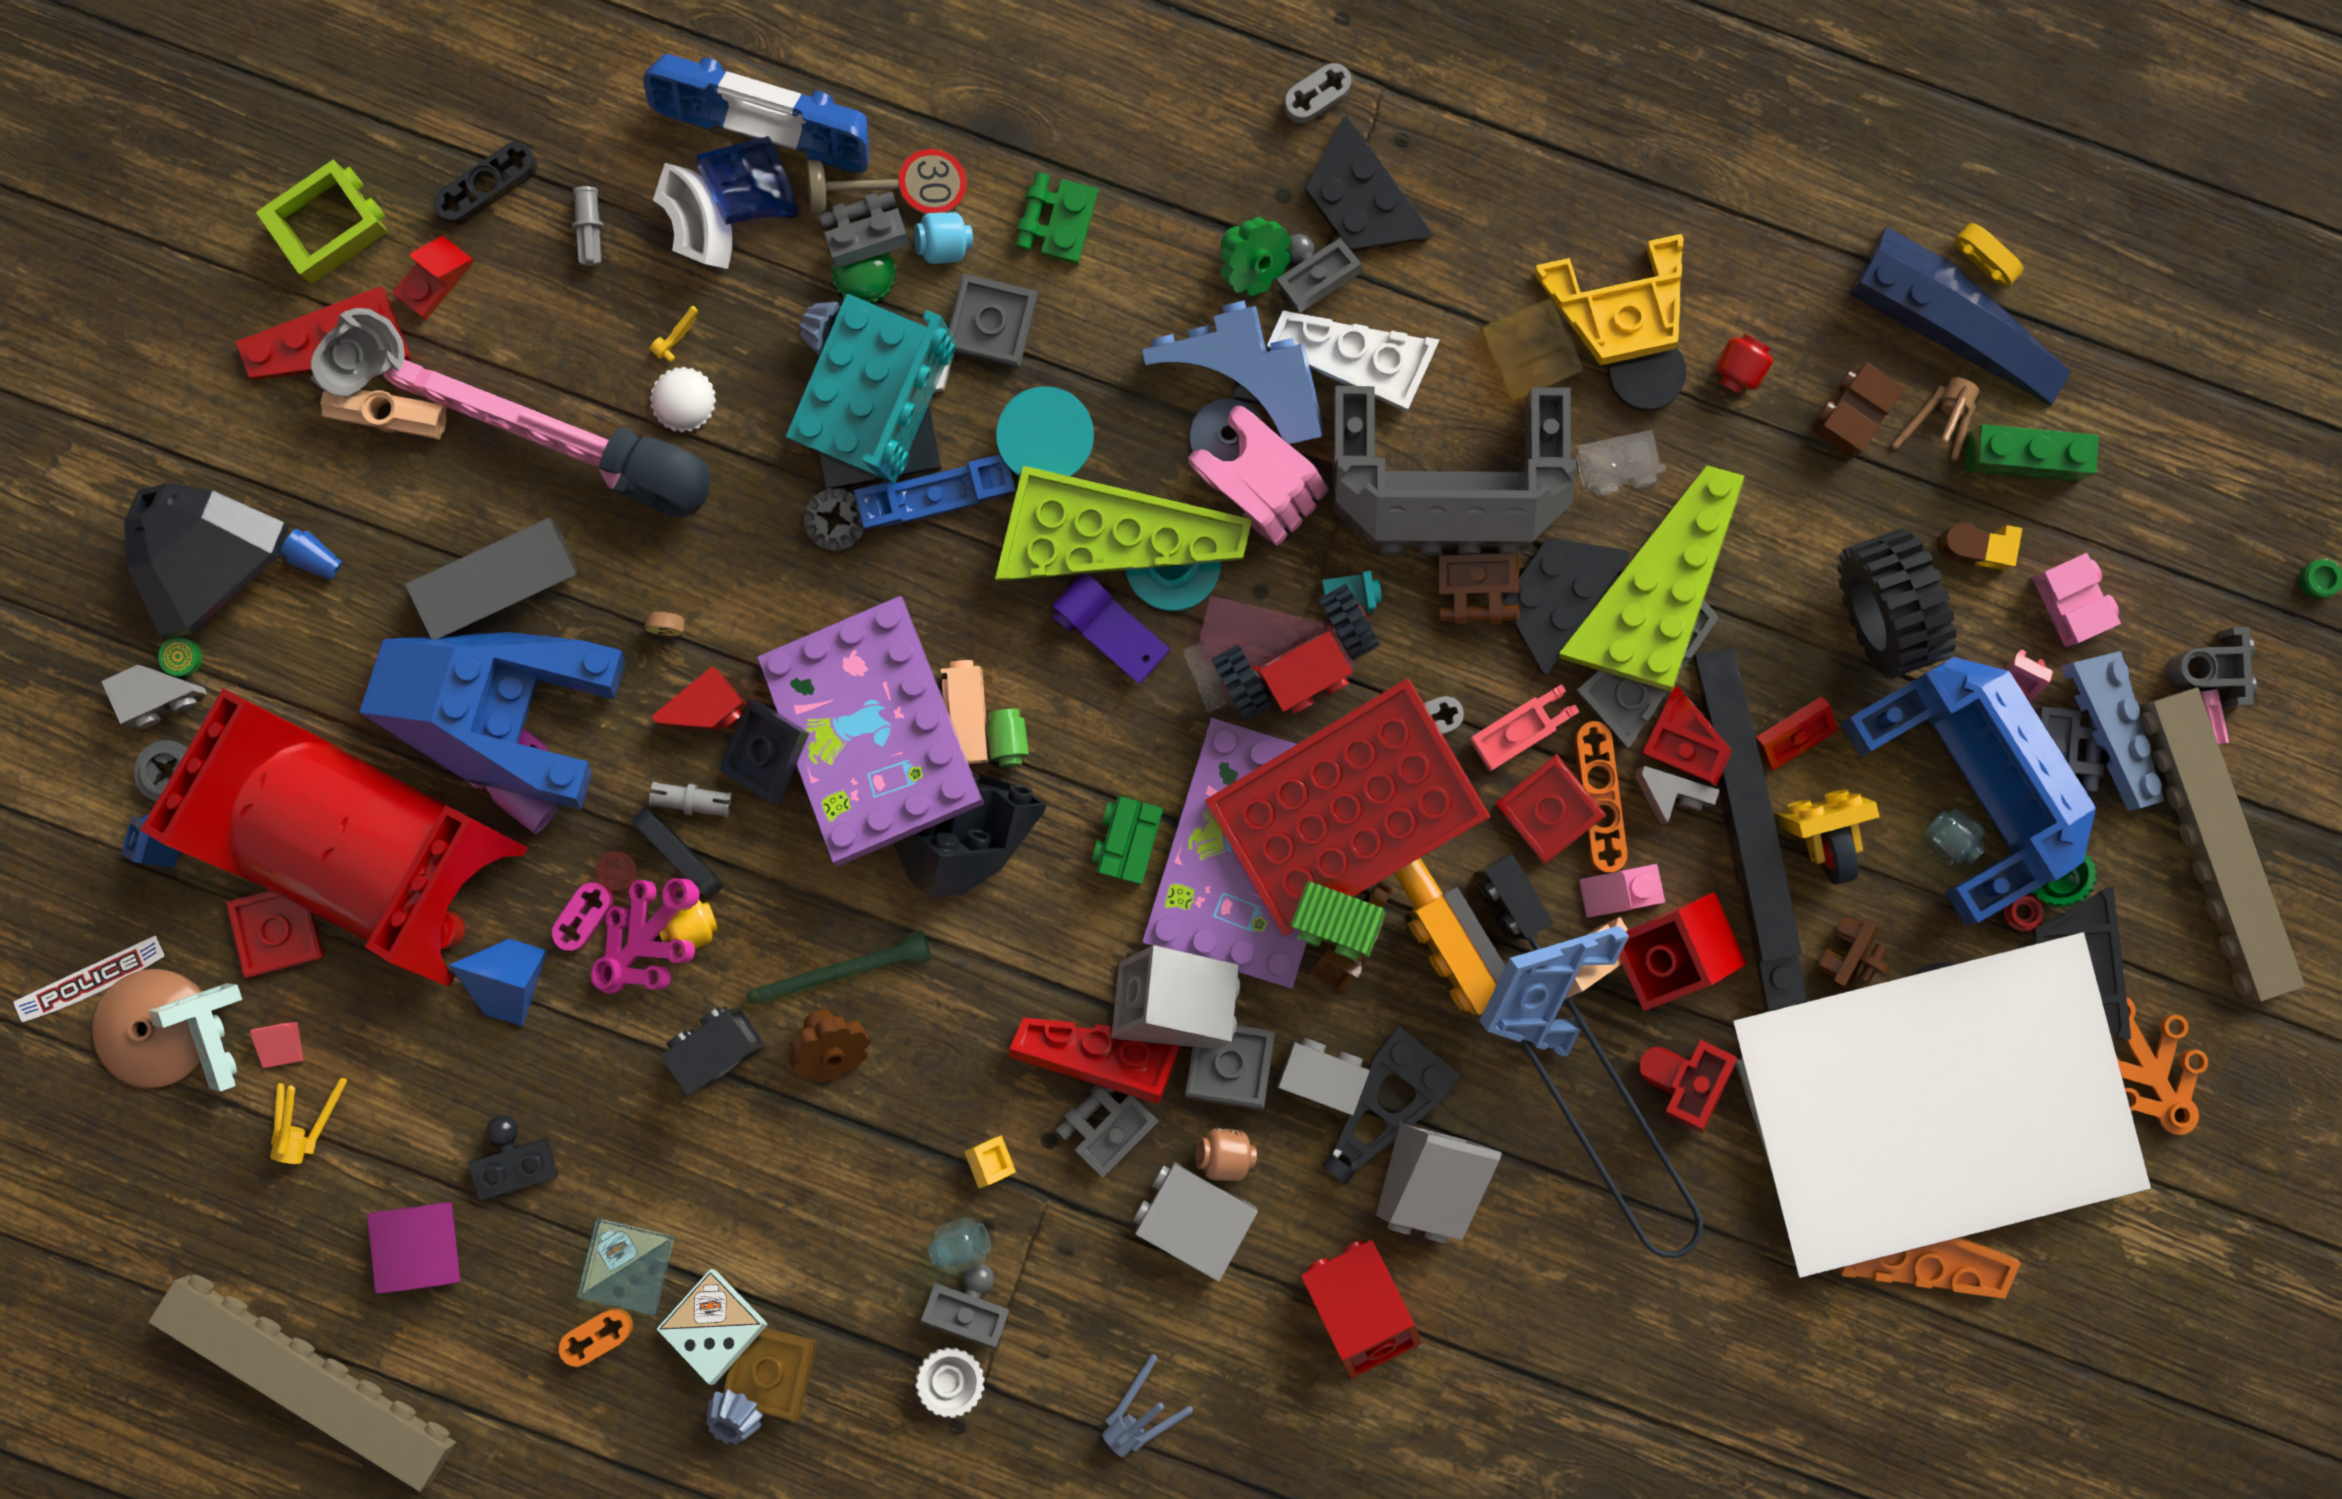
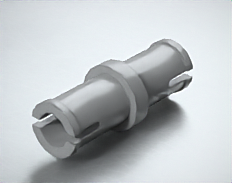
[649,781,732,818]

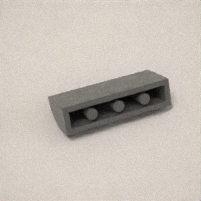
[405,518,577,640]

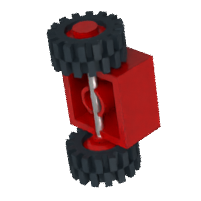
[1211,584,1380,721]

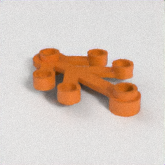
[2116,997,2208,1135]

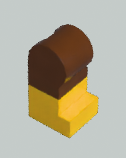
[1938,523,2022,571]

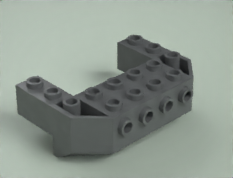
[1332,386,1576,556]

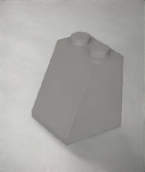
[1111,945,1240,1049]
[1376,1123,1501,1243]

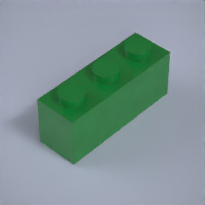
[1965,424,2099,482]

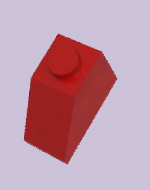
[651,666,746,731]

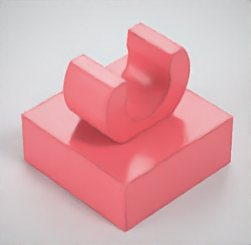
[2003,650,2053,703]

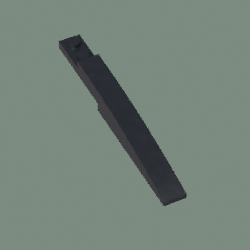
[1694,648,1807,1013]

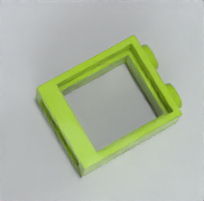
[256,160,388,284]

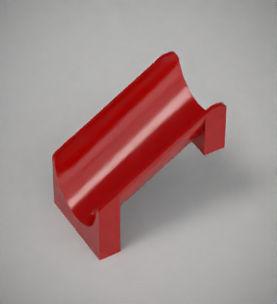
[140,688,528,987]

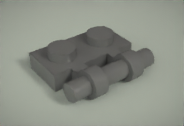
[819,191,910,269]
[2037,706,2105,792]
[1056,1084,1159,1178]

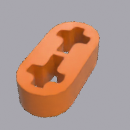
[558,1308,633,1367]

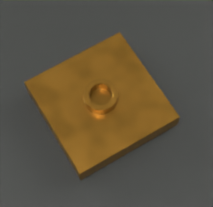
[723,1328,818,1421]

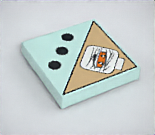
[657,1269,768,1385]

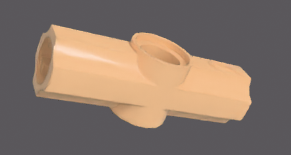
[320,389,447,440]

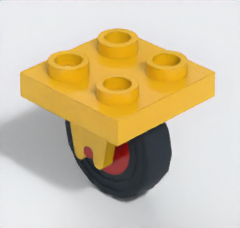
[1776,789,1880,885]

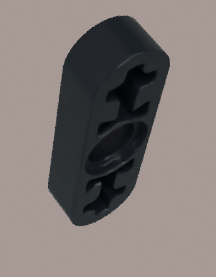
[434,142,537,225]
[631,805,725,900]

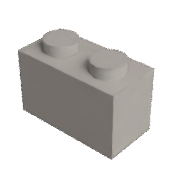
[1277,1037,1370,1115]

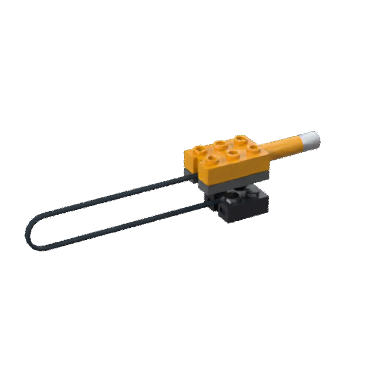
[1394,854,1703,1258]

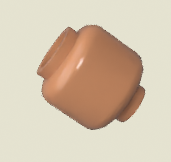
[1195,1128,1257,1182]

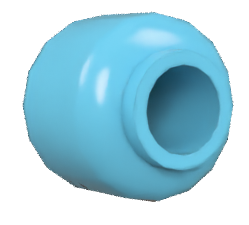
[914,212,973,264]

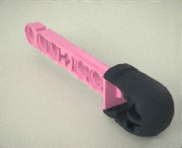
[383,360,711,518]

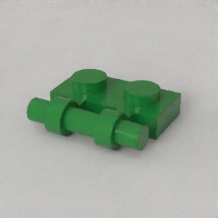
[1015,172,1099,265]

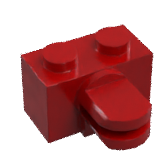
[1640,1040,1737,1134]

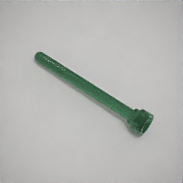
[746,930,932,1005]

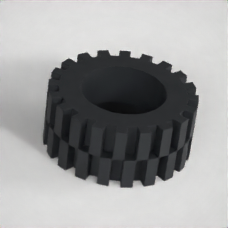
[1837,528,1957,679]

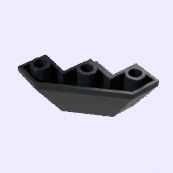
[124,484,289,639]
[893,771,1047,898]

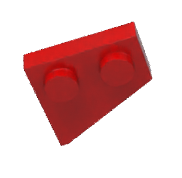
[1642,686,1733,786]

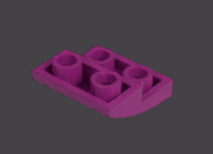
[366,1201,460,1294]

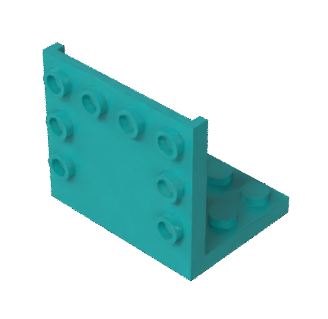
[786,294,956,484]

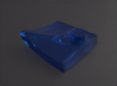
[696,136,798,225]

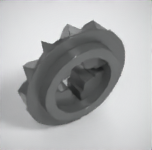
[804,488,865,551]
[134,740,188,801]

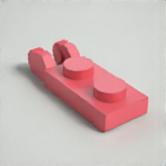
[1468,684,1579,772]

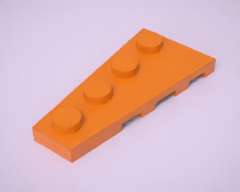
[1838,1237,2021,1299]

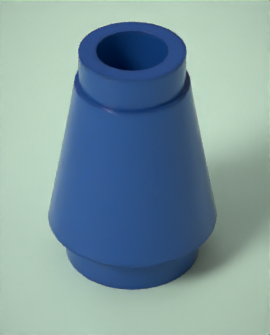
[279,528,343,581]

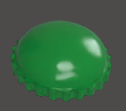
[831,251,896,304]
[2032,853,2098,908]

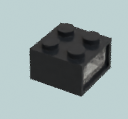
[661,1006,766,1096]

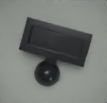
[468,1115,559,1200]

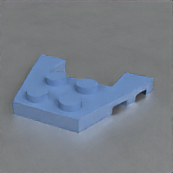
[1479,926,1629,1056]

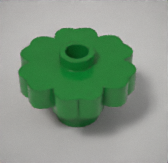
[1220,217,1291,296]

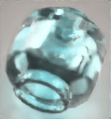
[1923,809,1986,867]
[929,1217,991,1275]

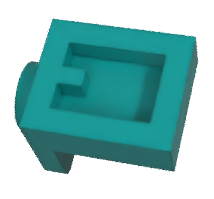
[1322,571,1382,620]

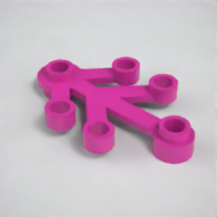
[591,878,700,994]

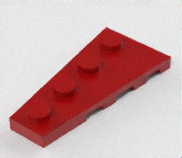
[236,286,412,381]
[1009,1018,1182,1104]

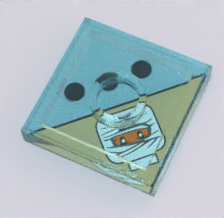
[577,1218,675,1315]

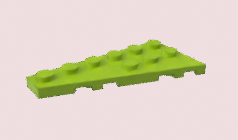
[995,466,1252,581]
[1559,466,1744,692]

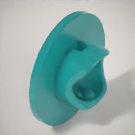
[996,386,1094,477]
[1125,562,1221,611]

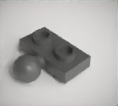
[1276,234,1363,313]
[920,1263,1009,1350]

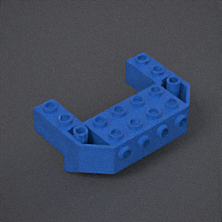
[1840,657,2096,926]

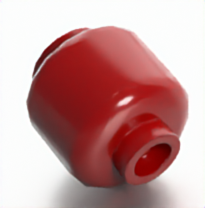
[1715,333,1773,394]

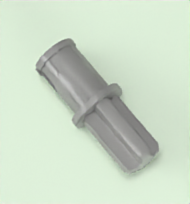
[572,186,603,266]

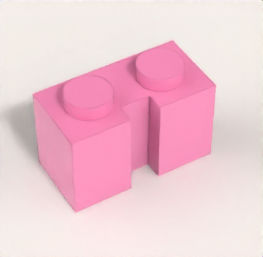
[2032,553,2121,647]

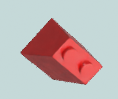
[1619,892,1747,1011]
[1301,1240,1422,1379]

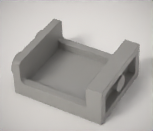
[1133,1161,1258,1282]

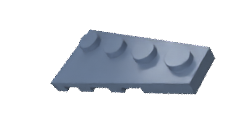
[2061,651,2164,811]

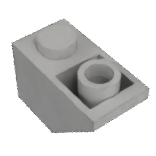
[102,665,207,730]

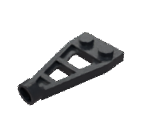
[1321,1026,1461,1185]

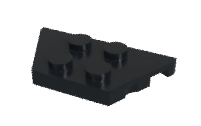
[1305,116,1434,252]
[1504,538,1631,676]
[2034,887,2131,1040]

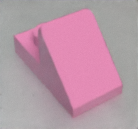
[1578,864,1665,918]

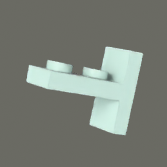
[148,983,242,1091]

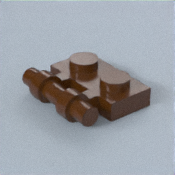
[1439,553,1520,626]

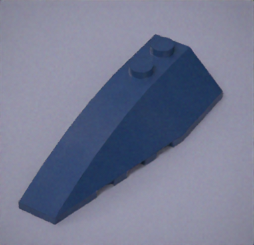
[1848,227,2071,406]

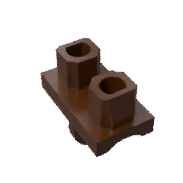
[1818,917,1891,992]

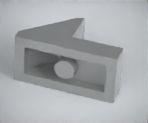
[1635,766,1719,824]

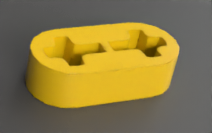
[1954,223,2024,287]

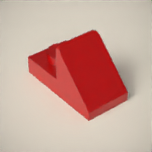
[392,236,474,320]

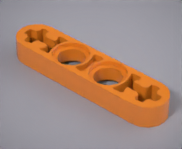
[1574,721,1627,873]

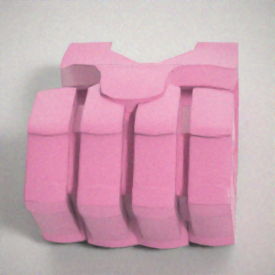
[1188,406,1329,546]

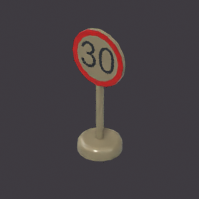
[807,149,967,215]

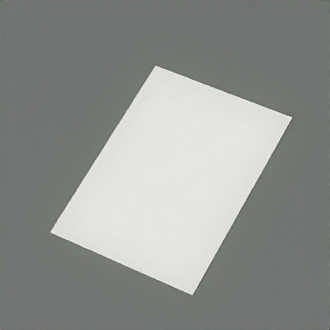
[1733,932,2151,1278]

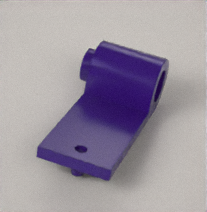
[1052,573,1171,685]

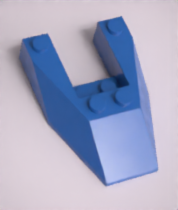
[359,632,626,810]

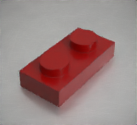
[1756,696,1838,771]

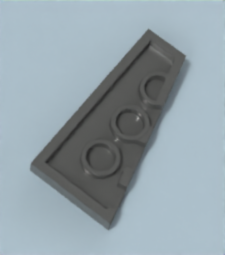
[1575,601,1719,750]

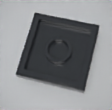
[720,699,809,804]

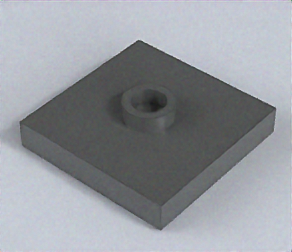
[949,273,1038,368]
[1185,1025,1275,1111]

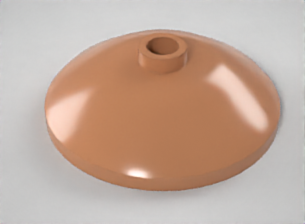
[92,969,212,1088]

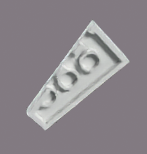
[1266,311,1439,412]

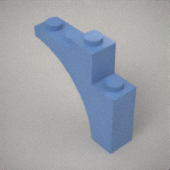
[1142,300,1325,444]

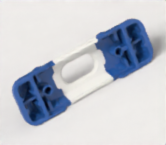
[643,54,870,173]

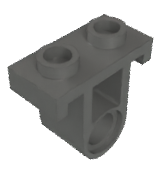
[2166,627,2257,709]

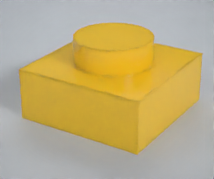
[964,1135,1016,1188]

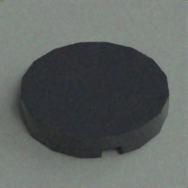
[1608,347,1687,411]

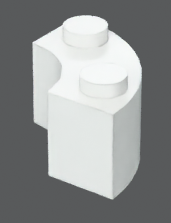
[653,163,732,269]

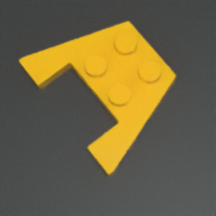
[1535,234,1683,365]

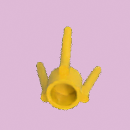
[270,1078,347,1164]

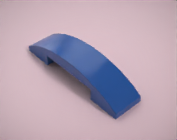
[854,454,1016,529]

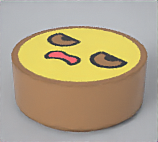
[644,612,685,636]

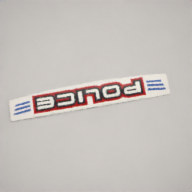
[13,936,165,1022]

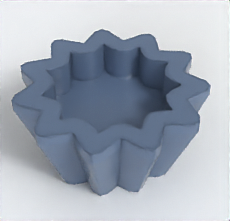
[800,302,841,356]
[707,1389,763,1444]

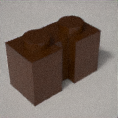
[1814,362,1906,459]

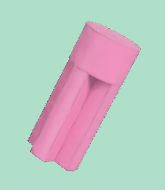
[2200,689,2229,744]

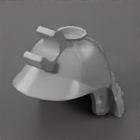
[310,308,405,396]

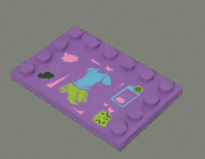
[758,596,984,867]
[1142,718,1306,989]

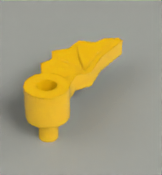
[649,306,698,362]

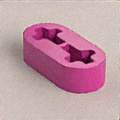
[552,883,613,950]

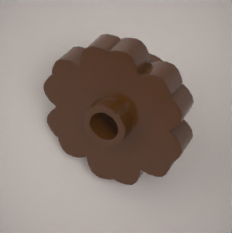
[789,1010,870,1083]

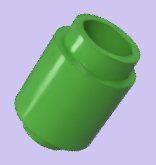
[986,709,1029,768]

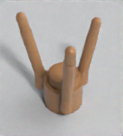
[1891,377,1979,461]

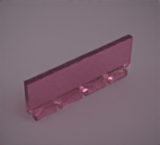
[1199,595,1355,690]

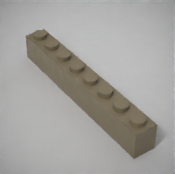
[2139,687,2305,1002]
[149,1275,457,1492]

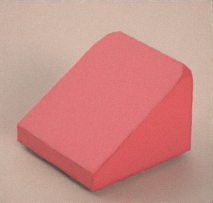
[250,1022,304,1068]

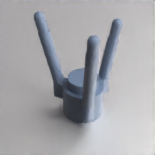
[1102,1355,1193,1457]

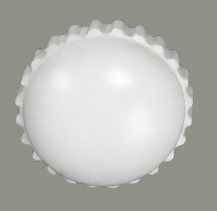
[650,367,716,433]
[915,1347,985,1418]

